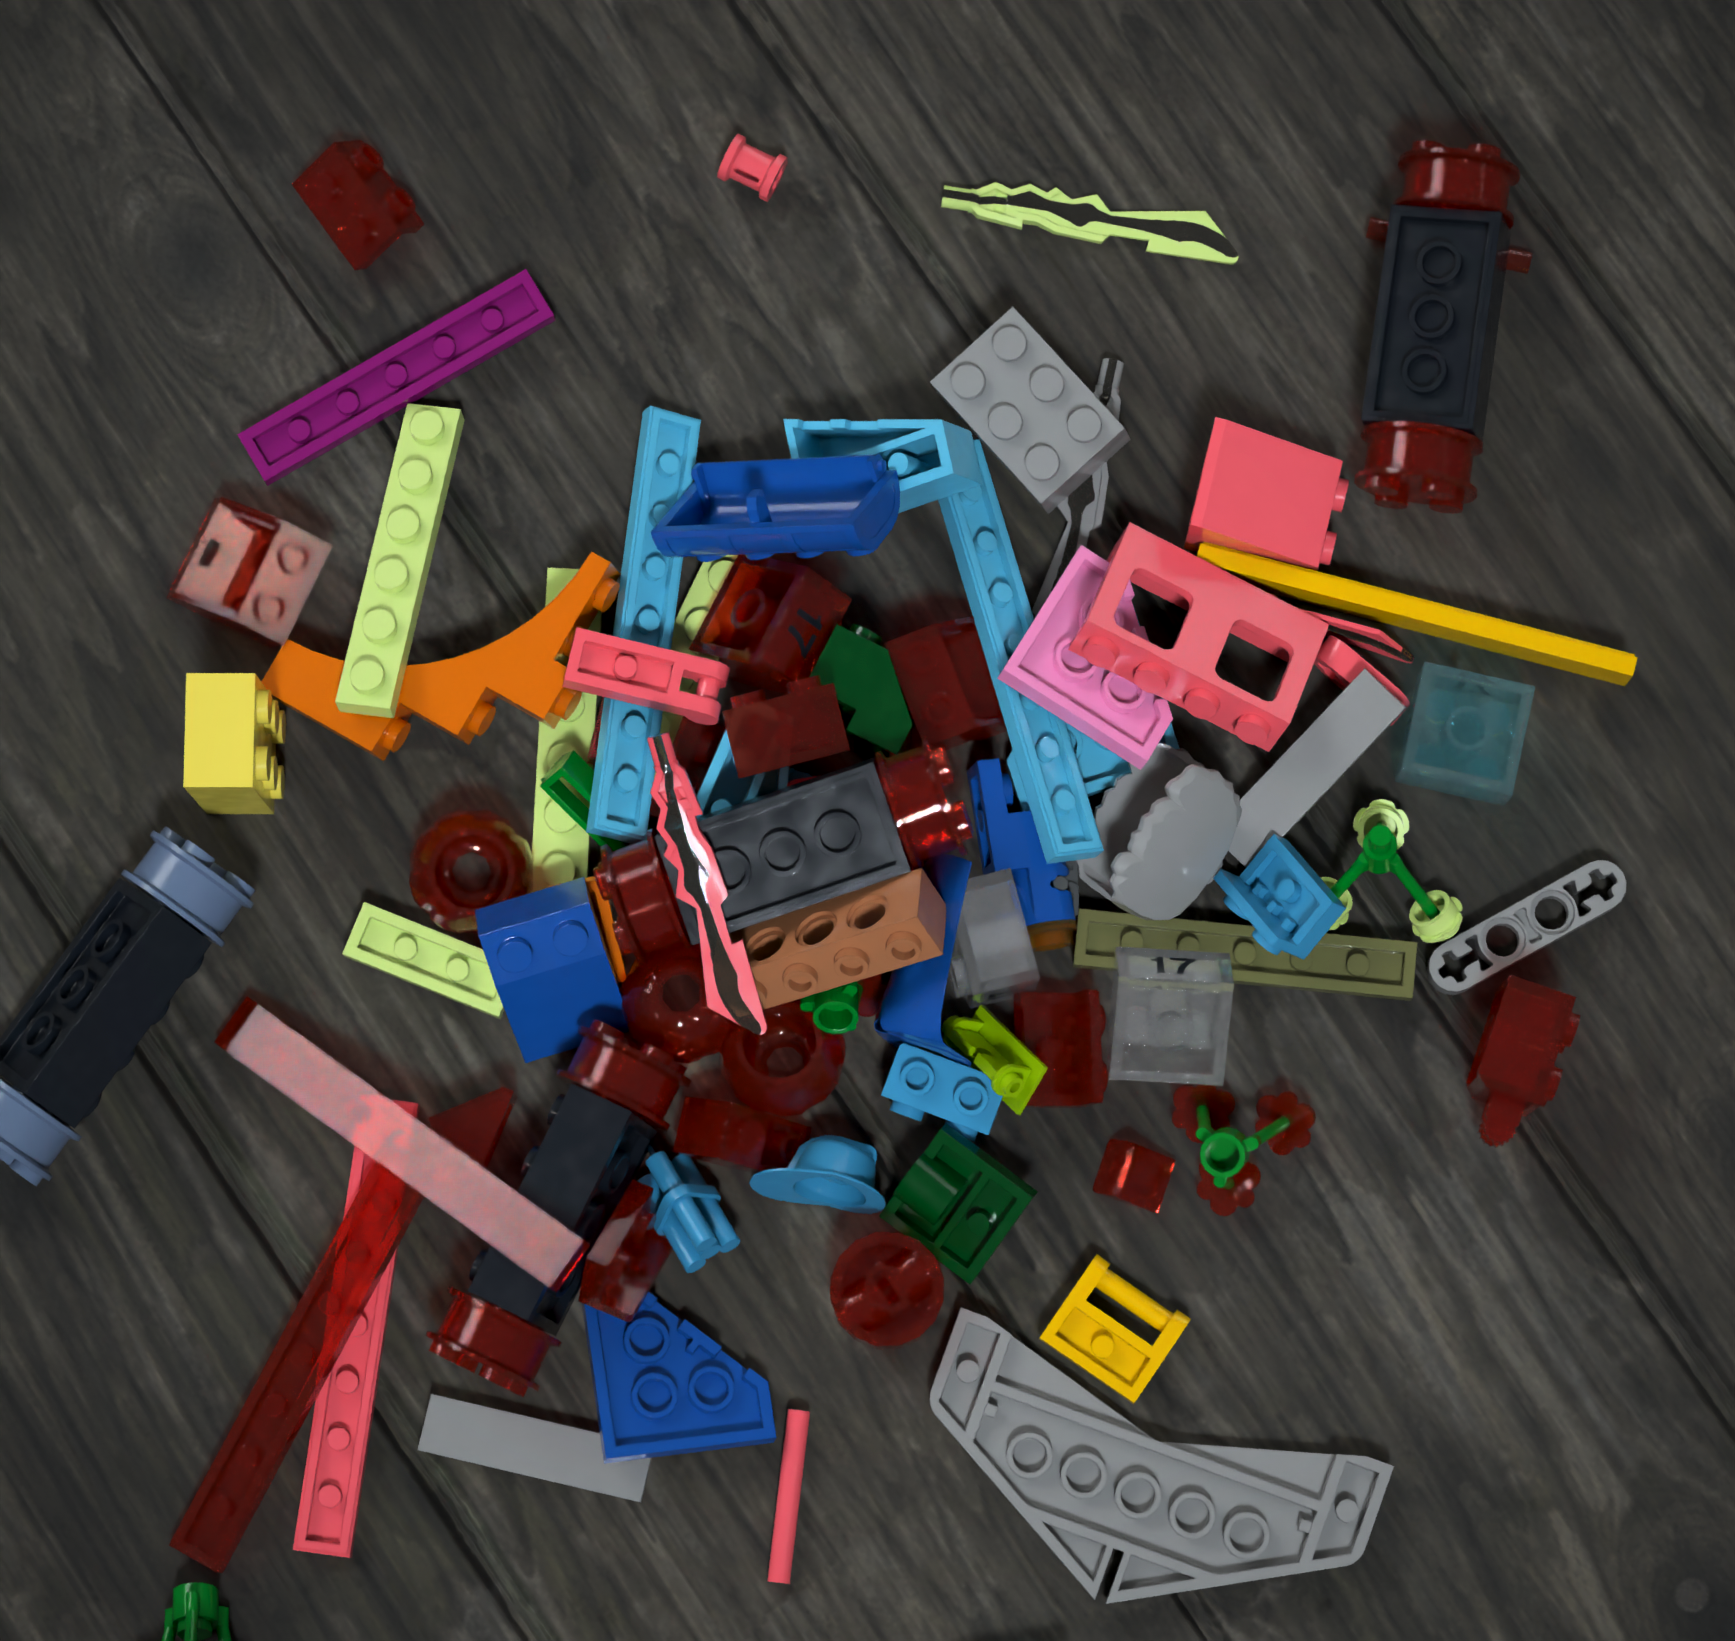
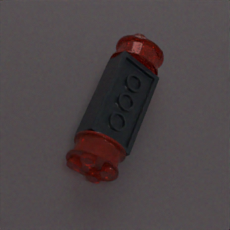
[1354,140,1521,514]
[593,735,974,965]
[424,1019,692,1398]

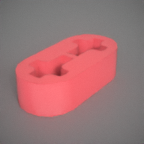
[1314,636,1410,726]

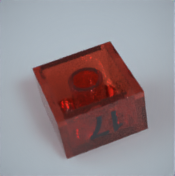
[689,555,852,698]

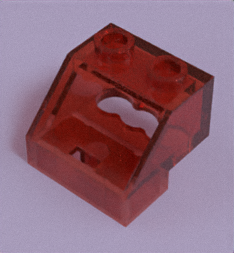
[166,497,333,648]
[883,616,1007,758]

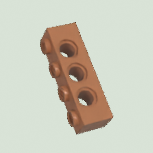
[713,868,946,1018]

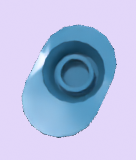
[749,1135,886,1214]

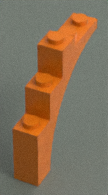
[261,551,620,761]

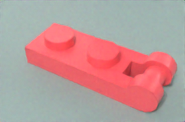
[562,627,730,725]

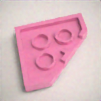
[997,545,1173,770]

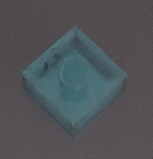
[1394,661,1535,806]

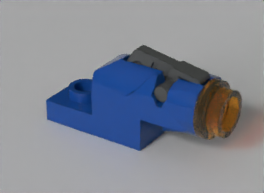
[967,758,1079,952]

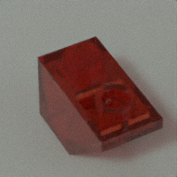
[673,1096,812,1174]

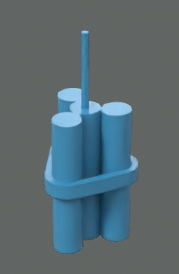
[636,1145,740,1273]

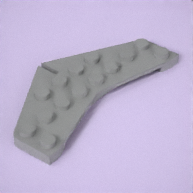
[930,1307,1394,1604]

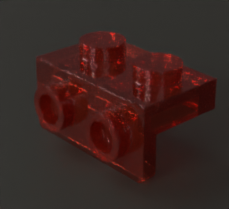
[292,140,424,270]
[722,675,850,779]
[1013,989,1108,1108]

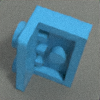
[1213,834,1346,960]
[881,1043,1003,1141]

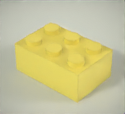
[183,673,286,814]

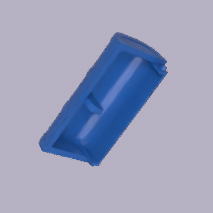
[651,454,900,562]

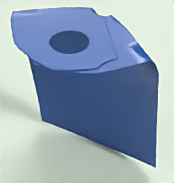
[874,854,972,1068]

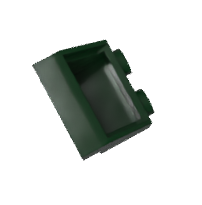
[806,624,913,773]

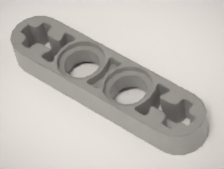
[1426,860,1627,995]

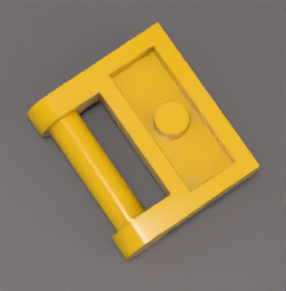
[1039,1254,1191,1404]

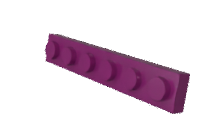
[237,269,555,486]

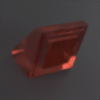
[1093,1139,1176,1214]

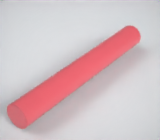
[767,1409,810,1584]

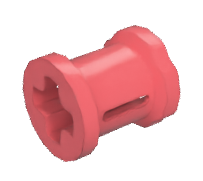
[717,134,788,202]

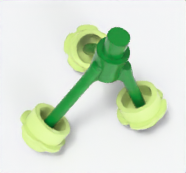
[1320,799,1463,943]

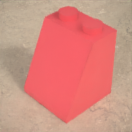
[1183,417,1349,571]

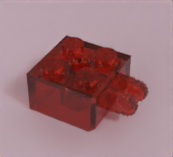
[1465,975,1580,1148]

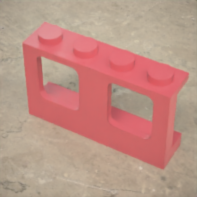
[1068,522,1329,752]

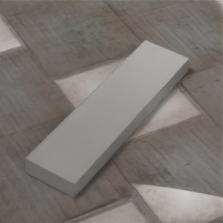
[1229,669,1407,867]
[417,1394,652,1503]

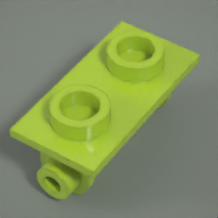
[942,1005,1048,1115]

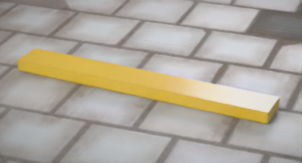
[1197,542,1638,686]

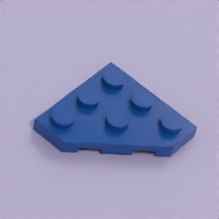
[581,1284,777,1464]

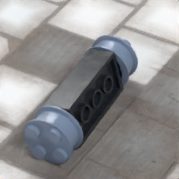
[0,826,256,1187]

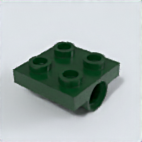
[879,1123,1038,1284]

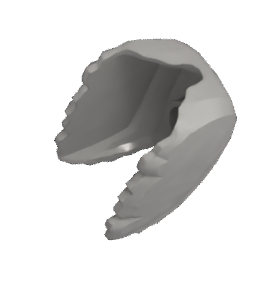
[1075,742,1243,920]

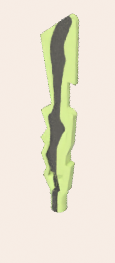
[941,182,1239,265]

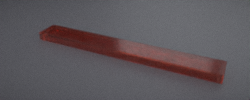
[214,996,591,1292]
[169,1138,441,1573]

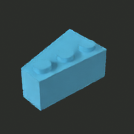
[783,419,983,513]

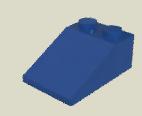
[475,877,633,1063]

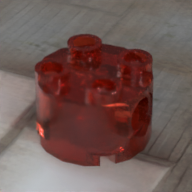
[830,1232,944,1350]

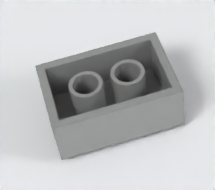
[930,307,1131,514]

